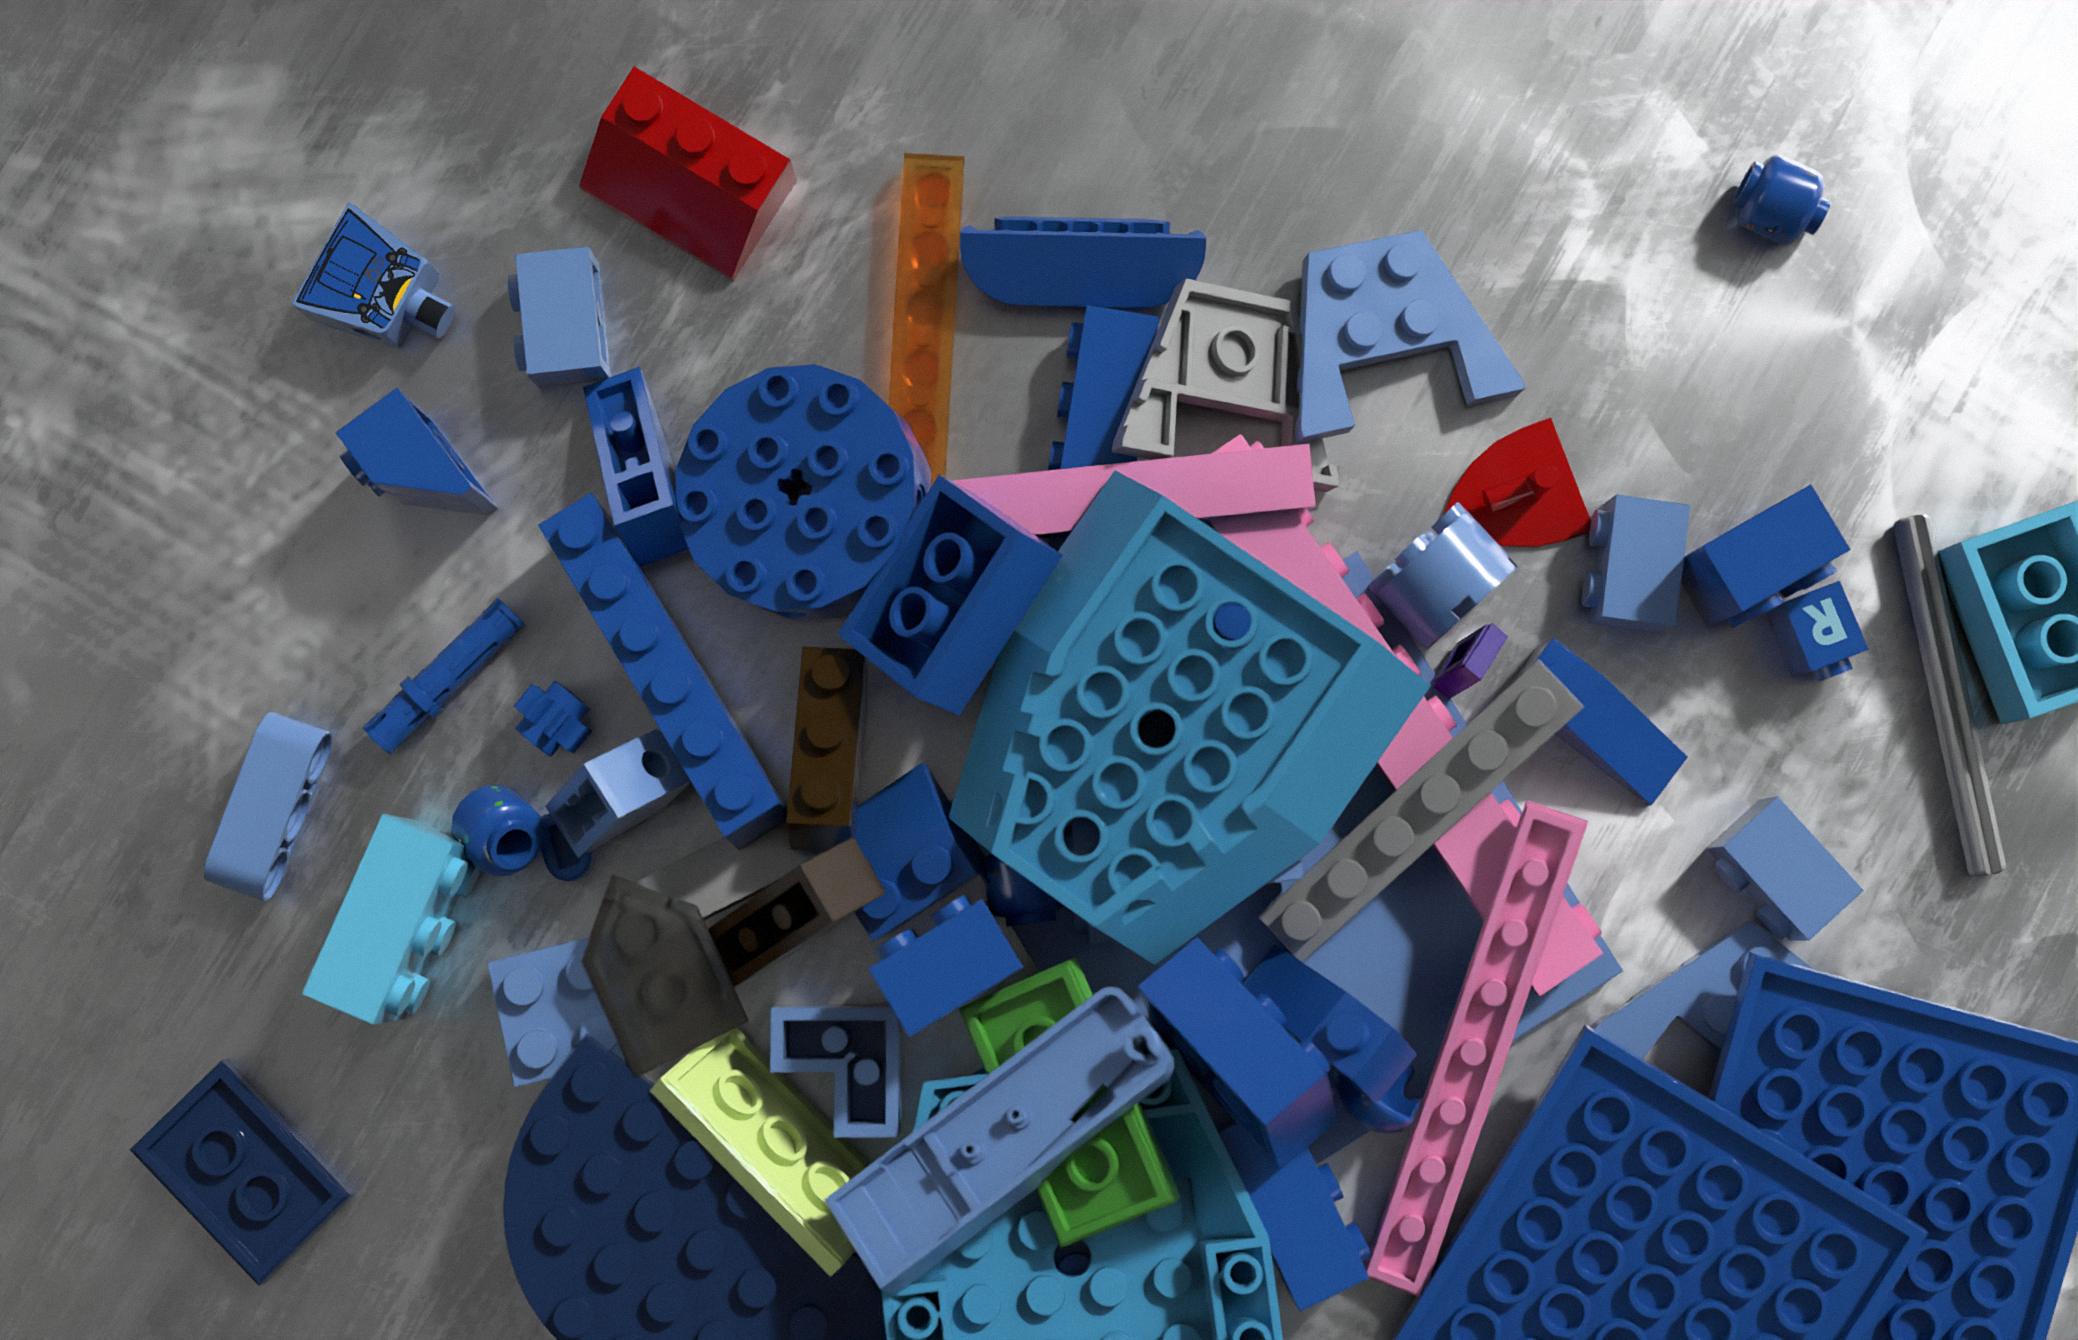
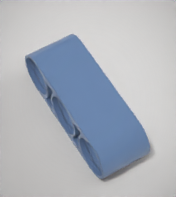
[204,711,333,902]

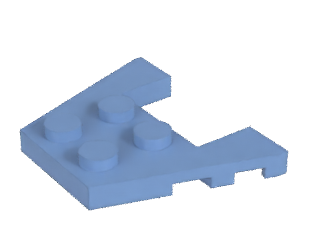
[1295,230,1526,444]
[1590,921,1813,1059]

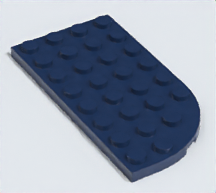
[503,1033,887,1340]

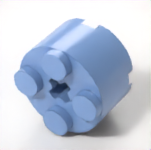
[1367,502,1518,650]

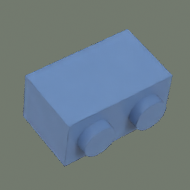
[508,246,611,388]
[1582,494,1690,634]
[1706,796,1864,941]

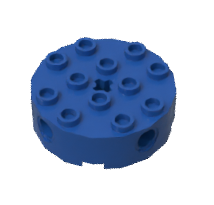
[675,364,931,620]

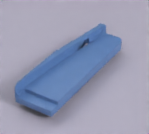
[824,987,1174,1292]

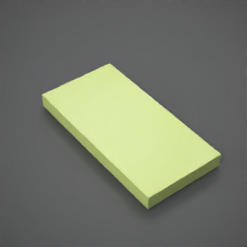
[649,1019,870,1277]

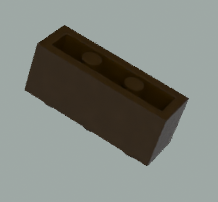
[786,646,868,851]
[700,837,886,989]

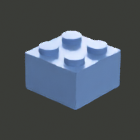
[487,932,651,1087]

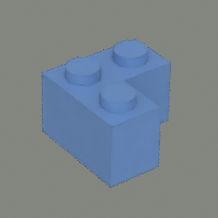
[770,1005,902,1138]

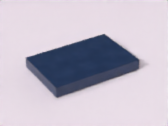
[130,1059,356,1286]

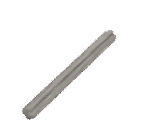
[1893,515,2006,876]

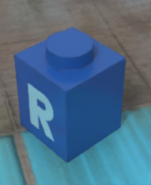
[1766,580,1869,682]

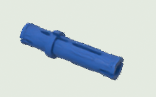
[362,597,526,755]

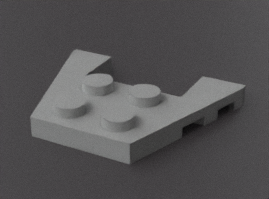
[1112,278,1339,492]

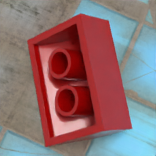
[579,66,797,281]

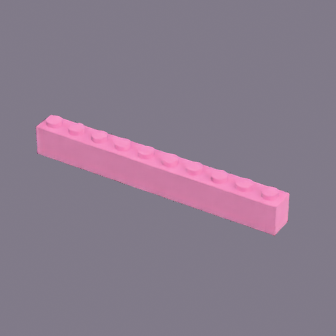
[1204,434,1604,996]

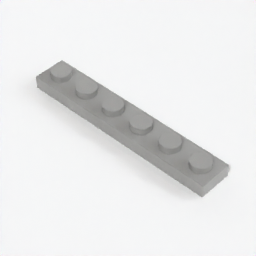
[1259,659,1584,962]

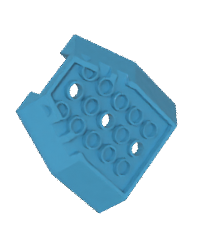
[948,471,1431,965]
[881,1049,1283,1340]

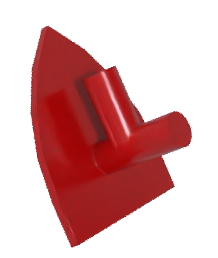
[1443,418,1591,548]

